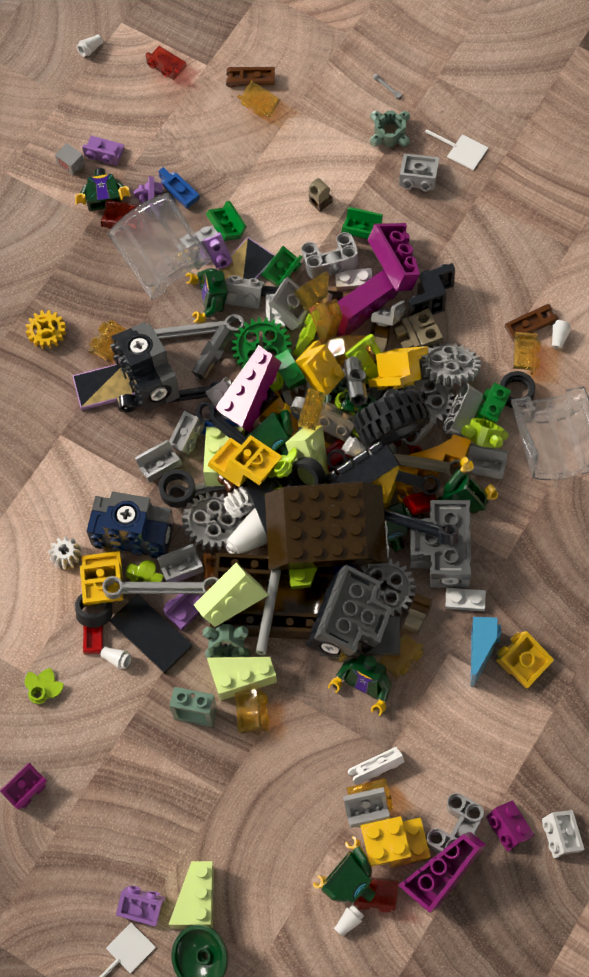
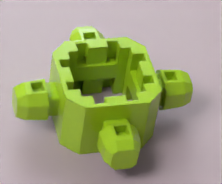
[461,418,509,448]

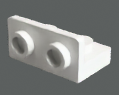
[542,810,585,858]

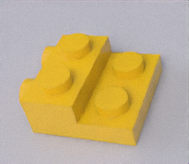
[496,631,554,688]

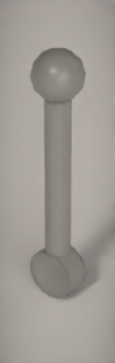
[373,74,401,99]

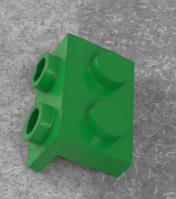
[206,201,247,241]
[341,207,383,240]
[261,246,303,287]
[476,382,511,423]

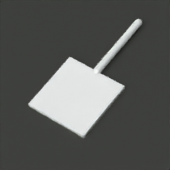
[425,130,488,170]
[100,923,156,977]

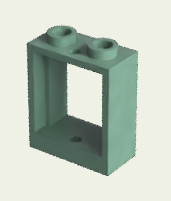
[170,687,217,727]

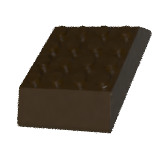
[265,482,388,571]
[210,553,333,640]

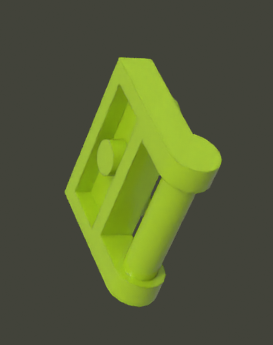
[345,334,382,384]

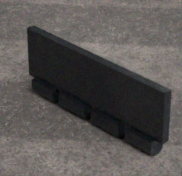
[325,440,400,484]
[245,476,280,536]

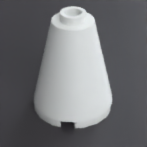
[226,508,267,554]

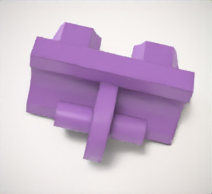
[134,176,163,214]
[203,233,233,269]

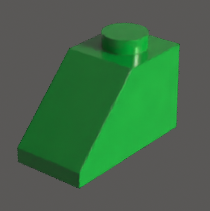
[275,349,307,391]

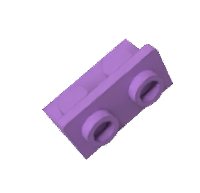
[82,136,125,165]
[164,594,202,631]
[116,886,165,927]

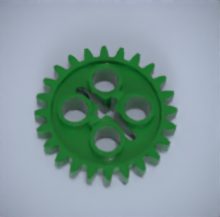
[232,317,292,372]

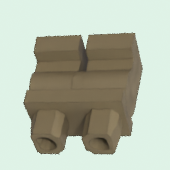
[394,308,443,348]

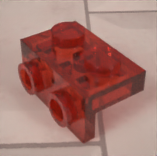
[145,46,187,80]
[101,200,141,232]
[354,877,399,913]

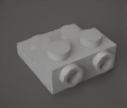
[399,153,439,191]
[268,277,315,331]

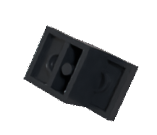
[408,263,455,317]

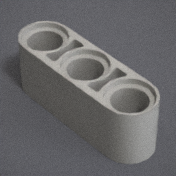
[442,384,483,437]

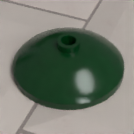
[171,925,228,977]

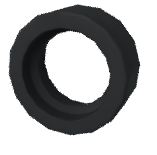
[500,371,535,409]
[287,457,326,486]
[158,469,196,508]
[75,594,113,628]

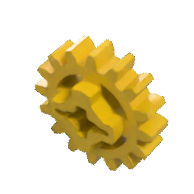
[26,310,66,349]

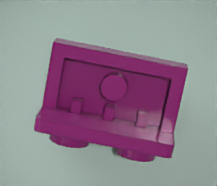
[0,762,48,810]
[486,800,535,852]

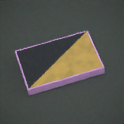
[218,237,275,282]
[73,364,136,411]

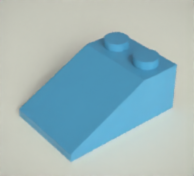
[470,617,501,687]

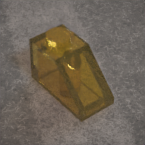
[294,271,329,311]
[309,299,342,343]
[325,336,371,366]

